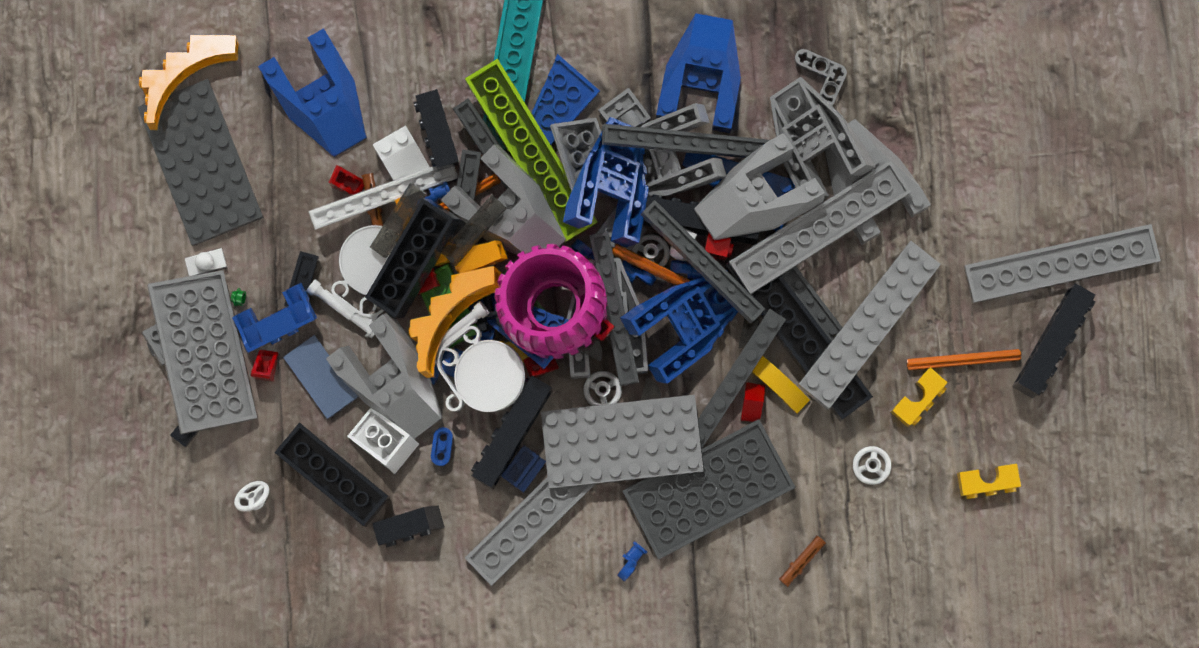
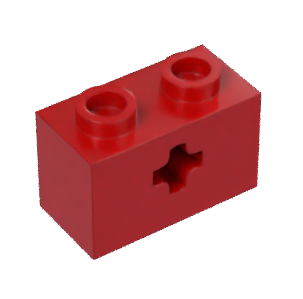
[705,233,733,263]

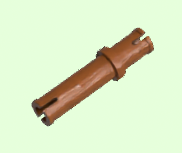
[362,173,384,227]
[779,535,826,587]

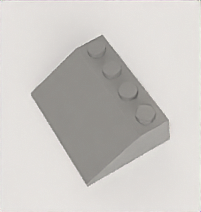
[550,118,608,198]

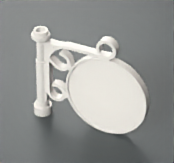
[306,225,400,339]
[435,301,525,412]

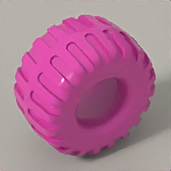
[495,244,608,359]

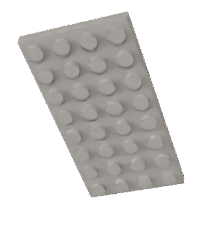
[147,270,257,434]
[541,395,703,489]

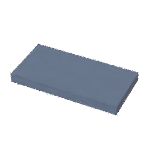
[283,335,359,419]

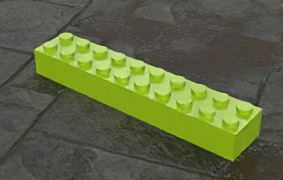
[465,59,598,243]

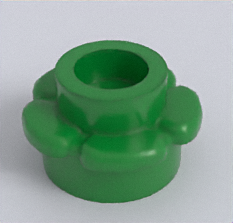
[231,288,246,307]

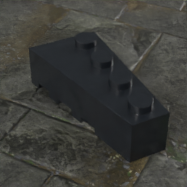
[413,89,460,171]

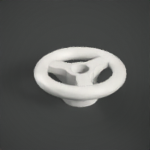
[632,234,670,269]
[584,371,622,406]
[853,446,891,485]
[234,481,269,512]

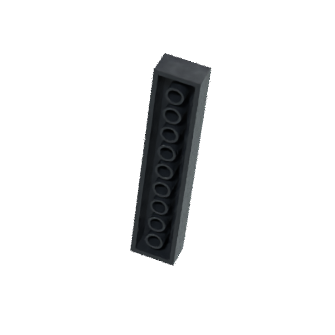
[725,243,873,422]

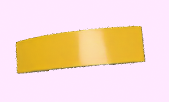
[752,356,810,414]

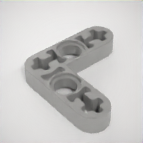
[794,49,847,106]

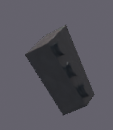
[372,505,445,548]

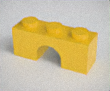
[891,367,948,427]
[957,464,1021,499]

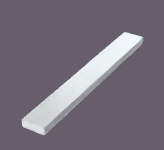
[308,166,458,230]

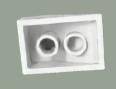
[373,125,430,180]
[347,408,419,474]

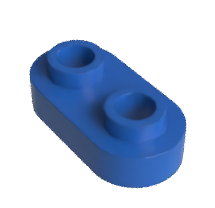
[431,427,453,466]

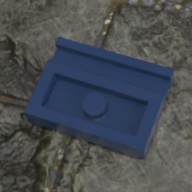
[501,445,546,493]

